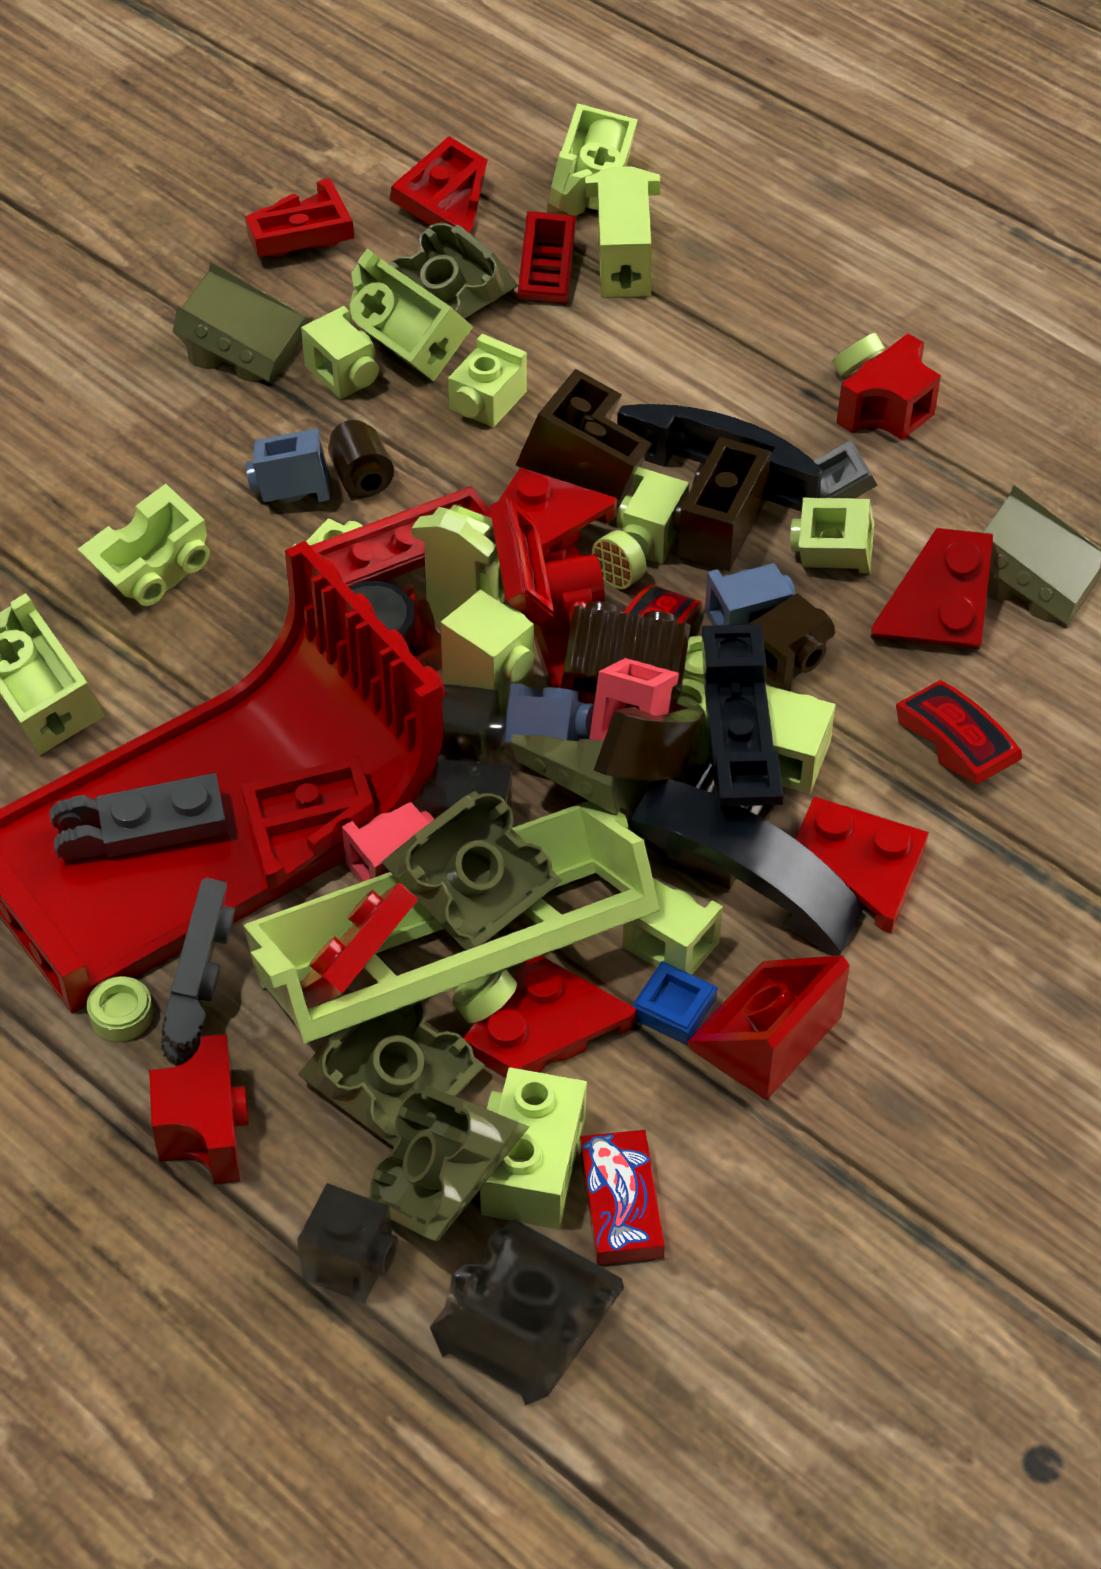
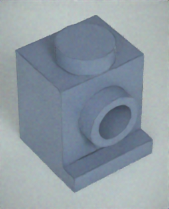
[246,428,330,503]
[705,563,796,626]
[503,683,594,745]

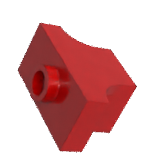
[836,333,941,440]
[149,1034,249,1184]

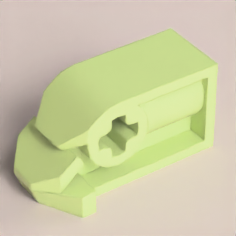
[546,103,638,216]
[585,166,660,298]
[349,249,473,382]
[411,504,506,625]
[0,593,105,756]

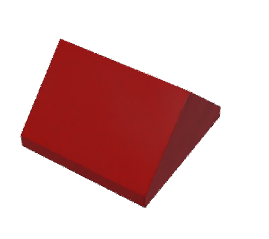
[687,955,850,1101]

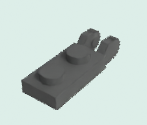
[49,773,228,861]
[161,878,235,1065]

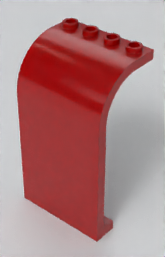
[0,541,446,1014]

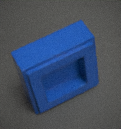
[632,961,718,1045]

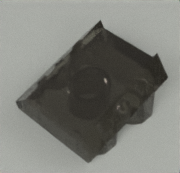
[430,1219,624,1405]

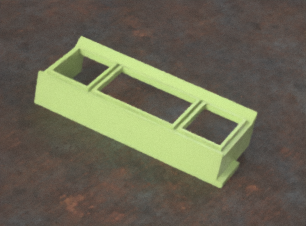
[243,801,660,1044]

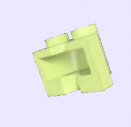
[78,483,210,606]

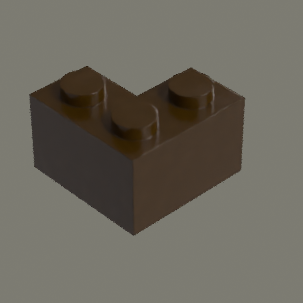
[516,369,652,508]

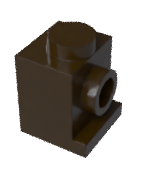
[748,593,835,692]

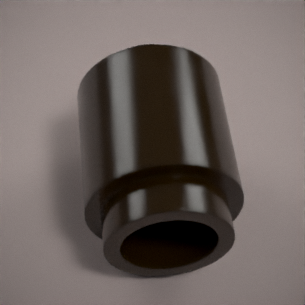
[328,420,394,498]

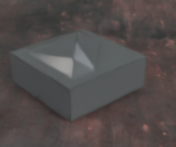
[814,439,878,499]

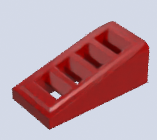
[517,211,576,304]

